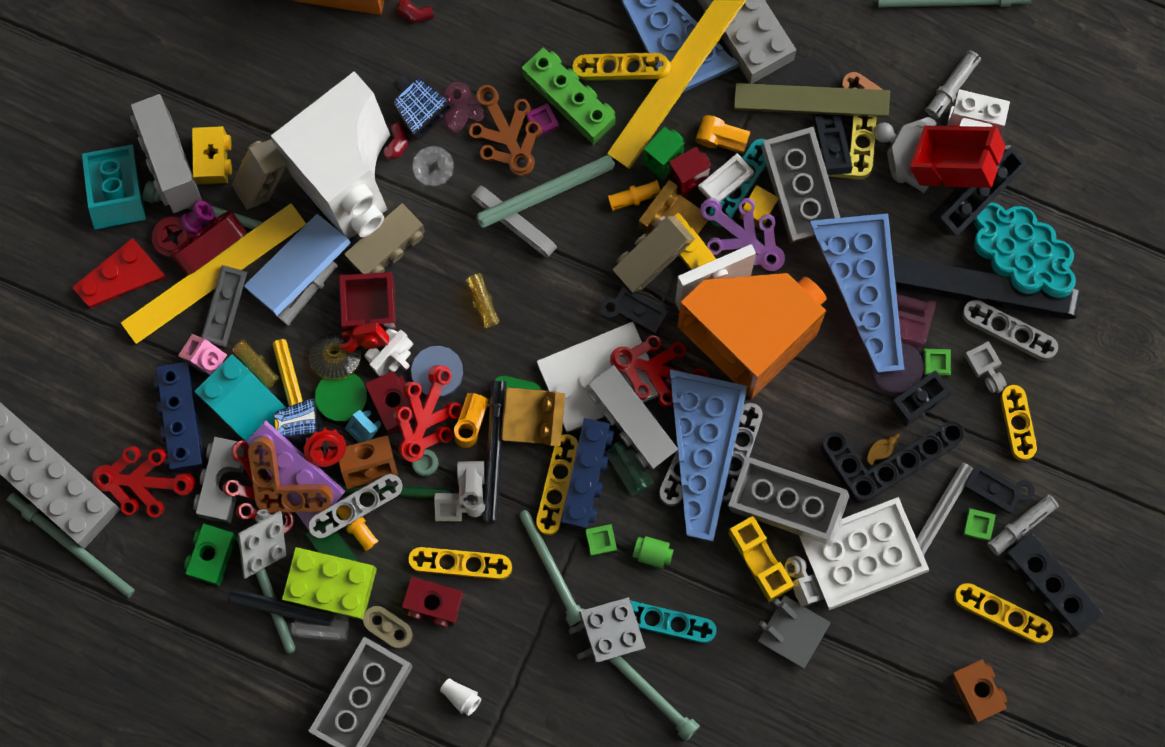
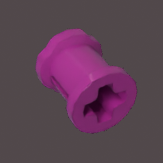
[181,200,215,234]

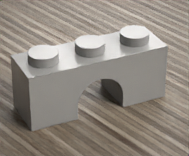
[193,437,244,524]

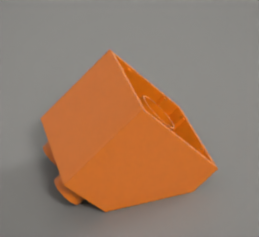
[677,273,827,399]

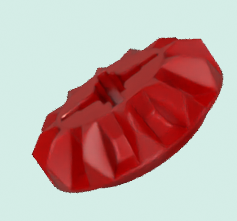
[303,428,346,467]

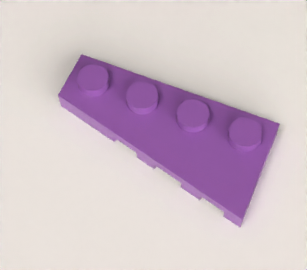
[247,421,345,530]

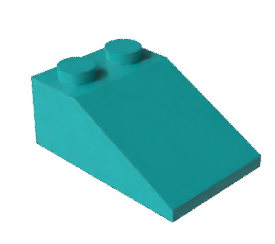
[82,144,146,229]
[195,354,286,441]

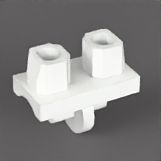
[365,329,413,377]

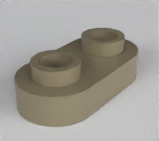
[363,606,413,649]

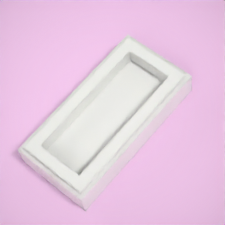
[698,153,754,202]

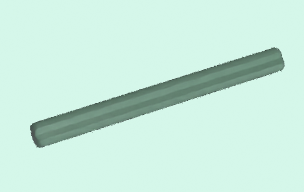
[476,155,615,228]

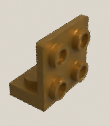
[638,180,708,257]
[501,388,565,446]

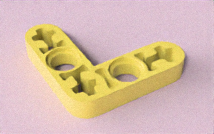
[828,116,877,179]

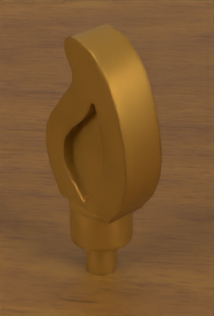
[867,433,901,466]

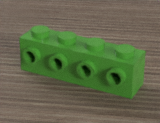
[522,47,615,145]

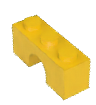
[729,516,794,602]

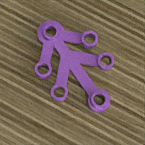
[700,198,785,271]

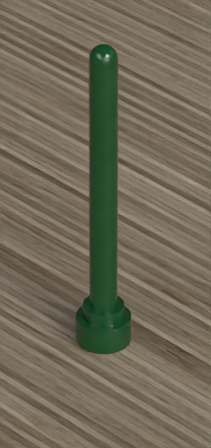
[330,477,453,499]

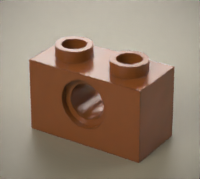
[339,435,398,489]
[950,659,1007,724]

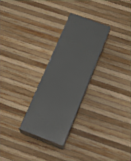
[202,265,247,347]

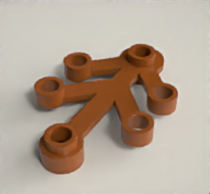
[469,85,542,176]

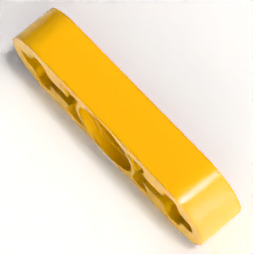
[1000,385,1037,461]

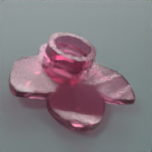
[443,82,484,133]

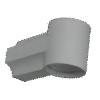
[457,461,485,509]

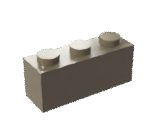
[231,139,287,210]
[344,203,425,274]
[613,216,695,293]

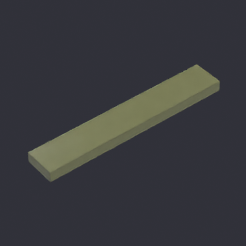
[734,83,890,118]

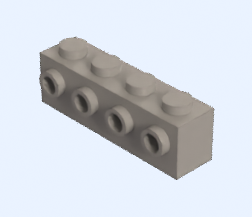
[586,365,678,469]

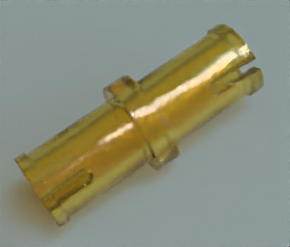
[466,274,500,328]
[232,339,280,389]

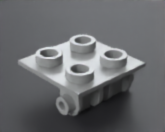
[238,509,286,579]

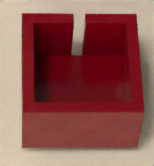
[339,272,397,331]

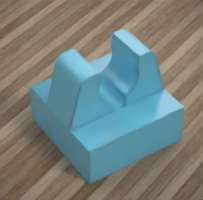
[345,410,381,443]

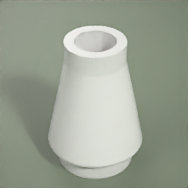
[440,678,481,716]

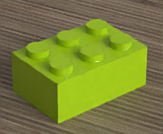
[282,547,377,620]

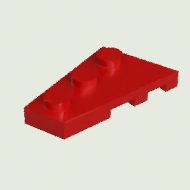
[72,238,167,309]

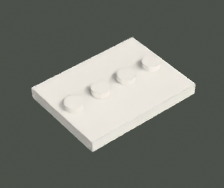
[675,244,756,311]
[537,322,659,434]
[799,497,929,610]

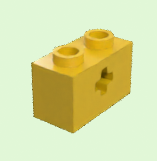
[192,126,232,185]

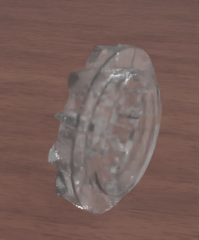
[413,146,454,187]

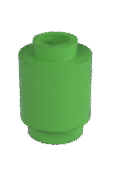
[633,536,674,569]

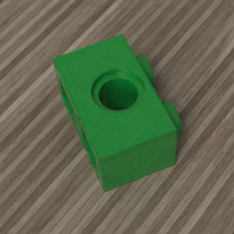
[643,127,684,180]
[184,524,237,587]

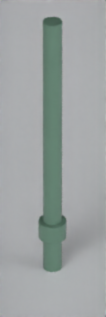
[878,0,1031,8]
[7,492,135,598]

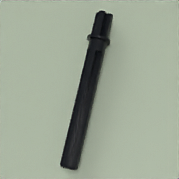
[483,380,506,523]

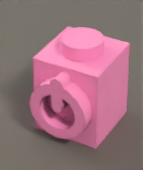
[178,334,227,376]

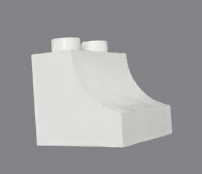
[271,71,391,240]

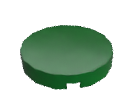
[315,371,368,423]

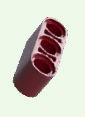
[171,210,246,275]

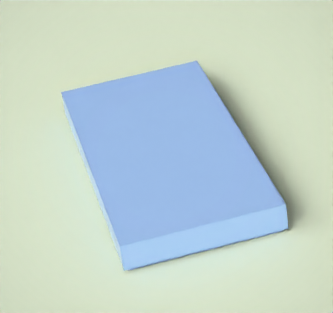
[244,214,351,316]

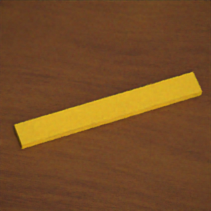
[607,0,746,169]
[121,203,306,344]

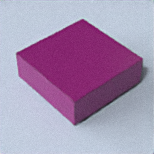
[525,103,559,138]

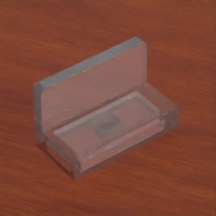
[291,613,350,641]

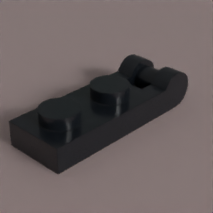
[813,115,853,175]

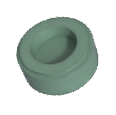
[412,449,439,477]

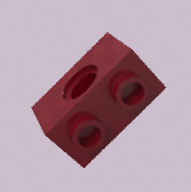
[668,147,711,197]
[365,371,416,435]
[402,577,464,628]

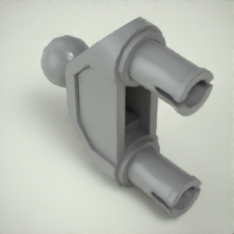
[874,117,936,193]

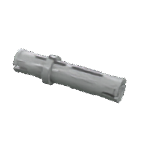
[925,50,981,119]
[276,261,338,326]
[987,494,1059,556]

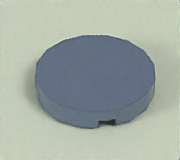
[411,346,463,398]

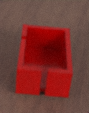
[910,126,1006,188]

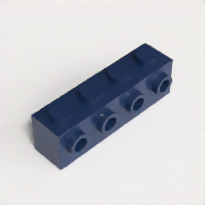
[153,362,205,474]
[561,418,614,529]

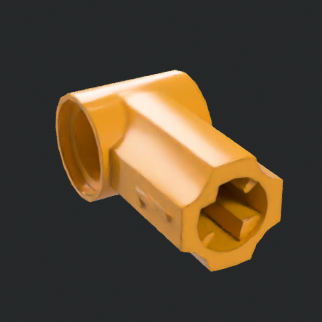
[695,115,750,154]
[454,393,489,448]

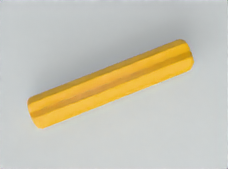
[272,339,303,406]

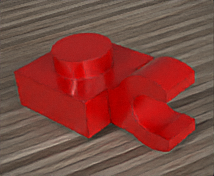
[340,322,390,353]

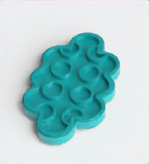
[973,202,1076,298]

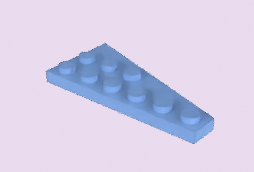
[621,0,740,93]
[809,213,904,373]
[670,370,748,542]

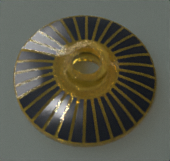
[309,333,361,380]

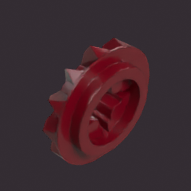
[152,217,193,258]

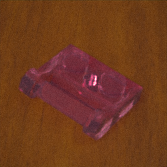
[896,294,936,347]

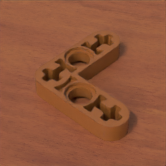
[248,436,334,513]

